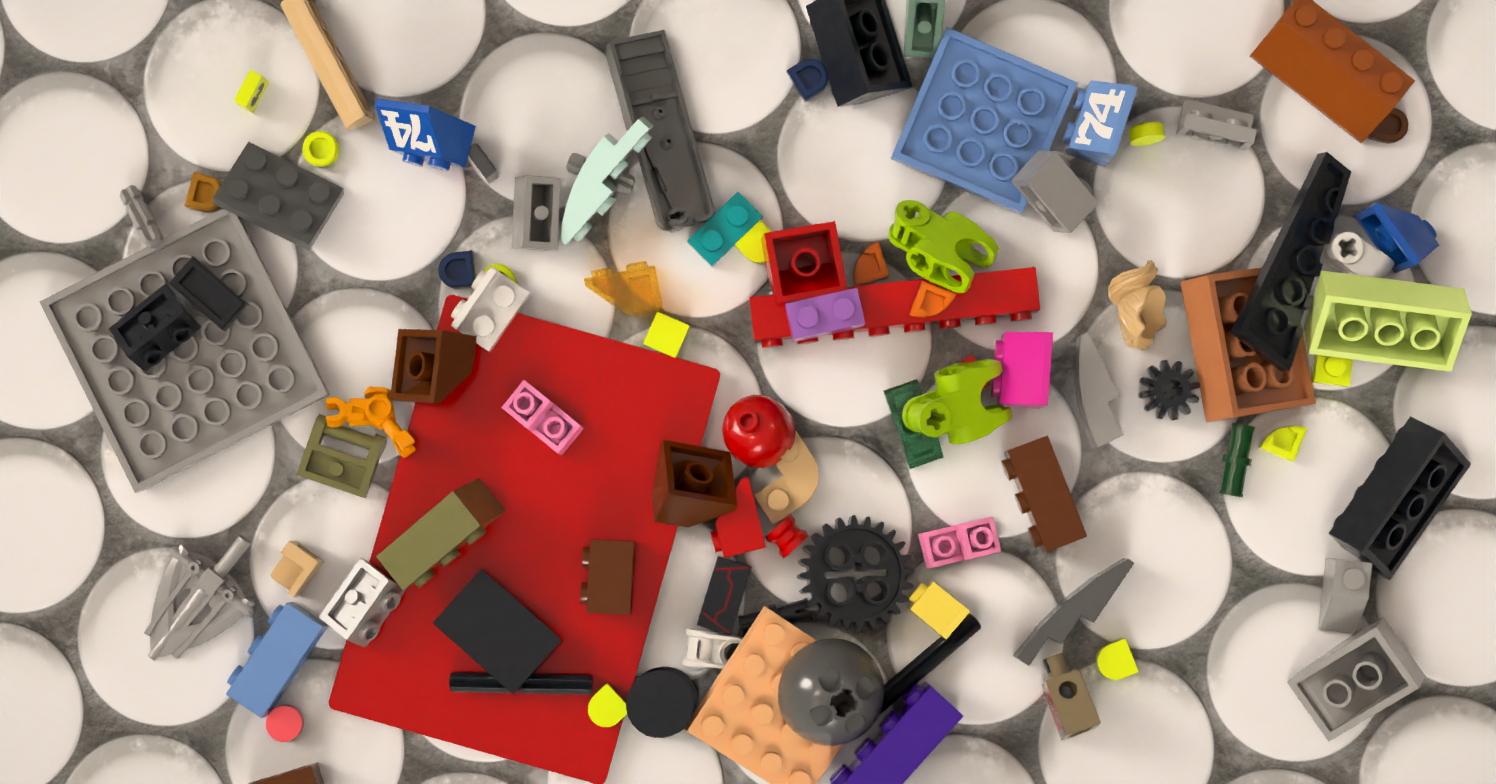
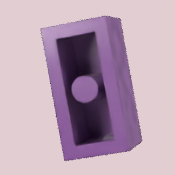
[785,288,865,342]

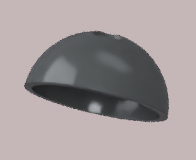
[778,638,884,746]

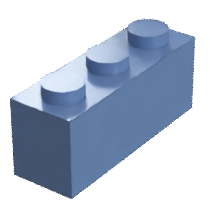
[226,602,329,718]

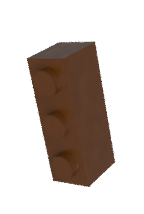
[1001,435,1087,552]

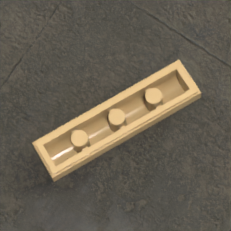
[280,0,375,131]

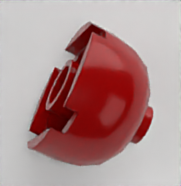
[722,394,796,468]

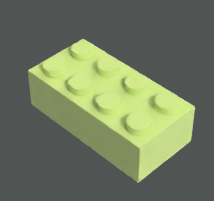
[1304,270,1472,372]

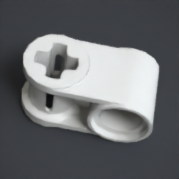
[1322,232,1395,278]
[682,629,743,669]

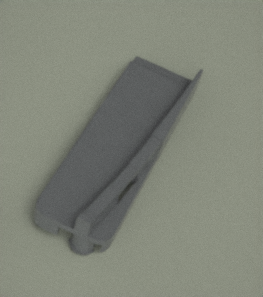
[605,30,714,233]

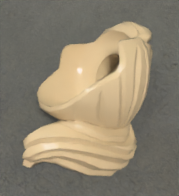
[1108,260,1167,350]

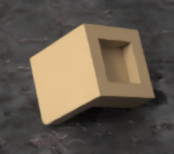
[271,541,325,597]

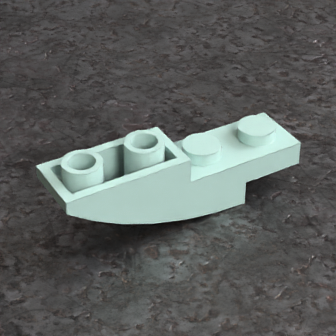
[561,116,654,245]

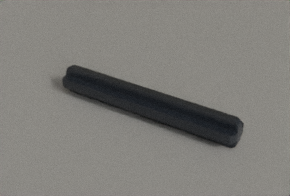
[879,613,981,715]
[449,672,593,695]

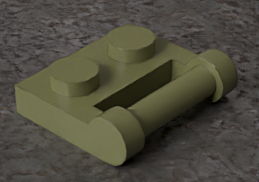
[296,414,387,498]

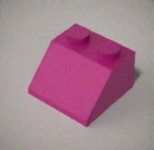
[991,332,1053,409]

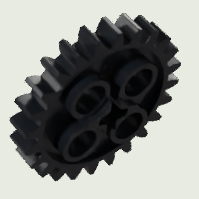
[797,515,915,633]

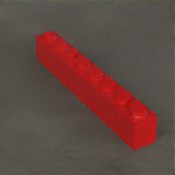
[749,267,1040,348]

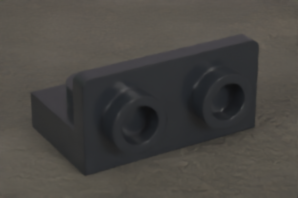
[109,284,201,371]

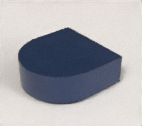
[786,59,828,102]
[438,250,476,289]

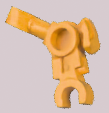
[326,386,416,459]

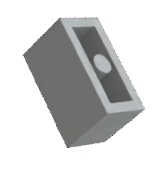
[1011,151,1098,233]
[511,175,561,251]

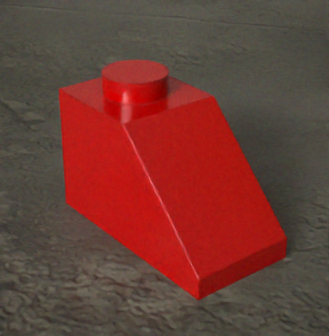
[710,477,766,558]

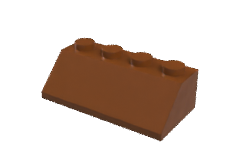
[1249,0,1415,143]

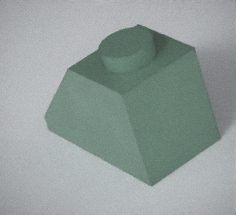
[904,0,945,58]

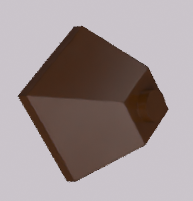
[390,329,477,404]
[651,440,737,528]

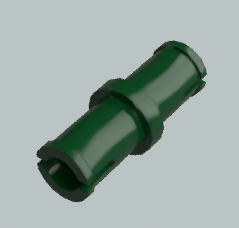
[1220,423,1255,497]

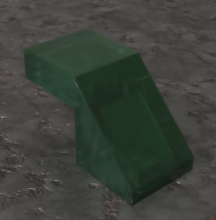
[883,379,944,469]

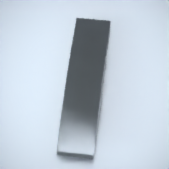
[1013,558,1134,666]

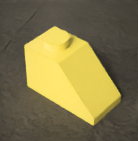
[908,581,970,640]

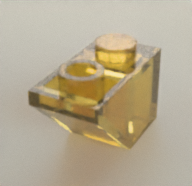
[584,261,664,317]

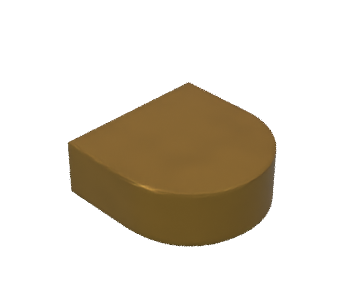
[185,172,222,213]

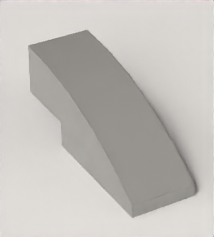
[1074,332,1124,449]

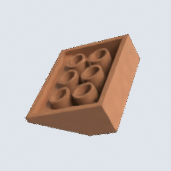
[1180,267,1316,422]

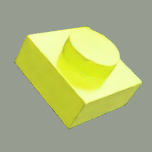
[1311,354,1353,387]

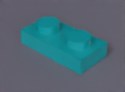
[687,192,763,267]

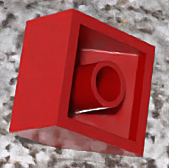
[761,221,848,305]

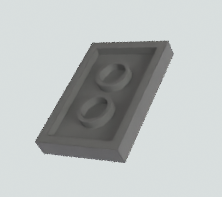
[213,142,344,251]

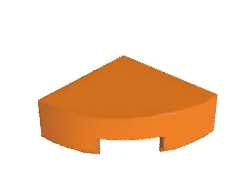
[853,242,889,286]
[909,281,956,318]

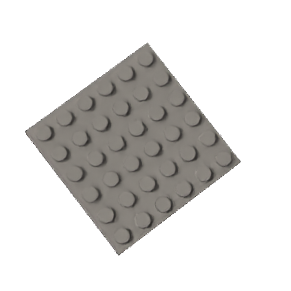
[40,209,330,493]

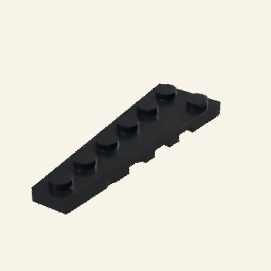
[1230,152,1351,371]

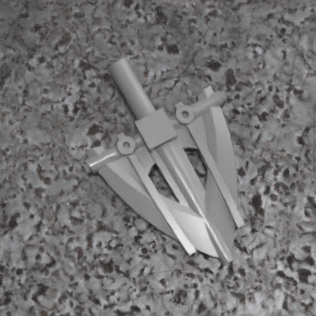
[144,535,255,661]

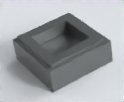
[469,143,499,184]

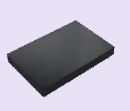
[433,569,563,696]

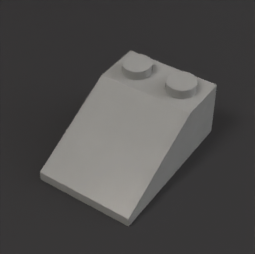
[1287,617,1426,741]

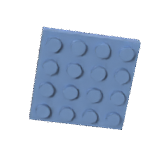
[891,27,1078,214]

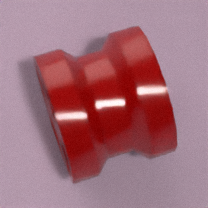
[764,514,810,559]

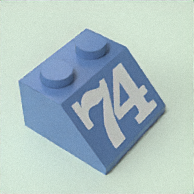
[1062,80,1138,167]

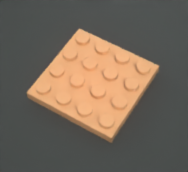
[684,606,846,784]

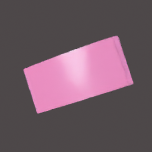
[501,380,584,456]
[918,517,1001,569]

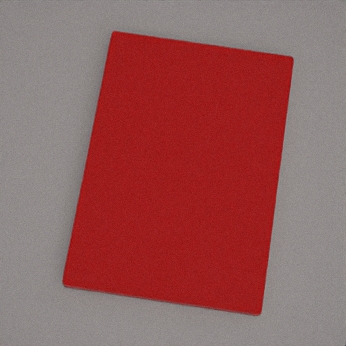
[329,295,720,784]

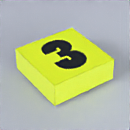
[234,70,269,113]

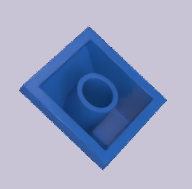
[1354,202,1439,273]

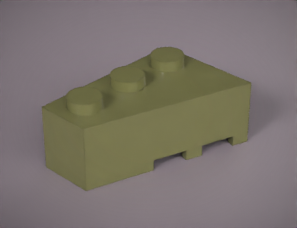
[376,478,505,590]

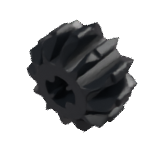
[1138,360,1200,421]

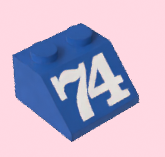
[375,98,476,171]

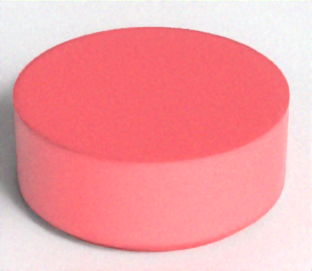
[266,705,304,742]

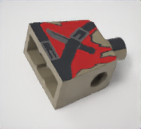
[1042,653,1101,741]

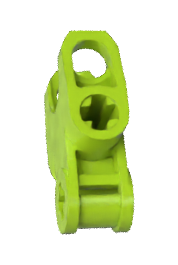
[888,200,1000,293]
[902,359,1013,445]

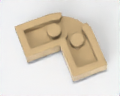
[753,431,819,525]

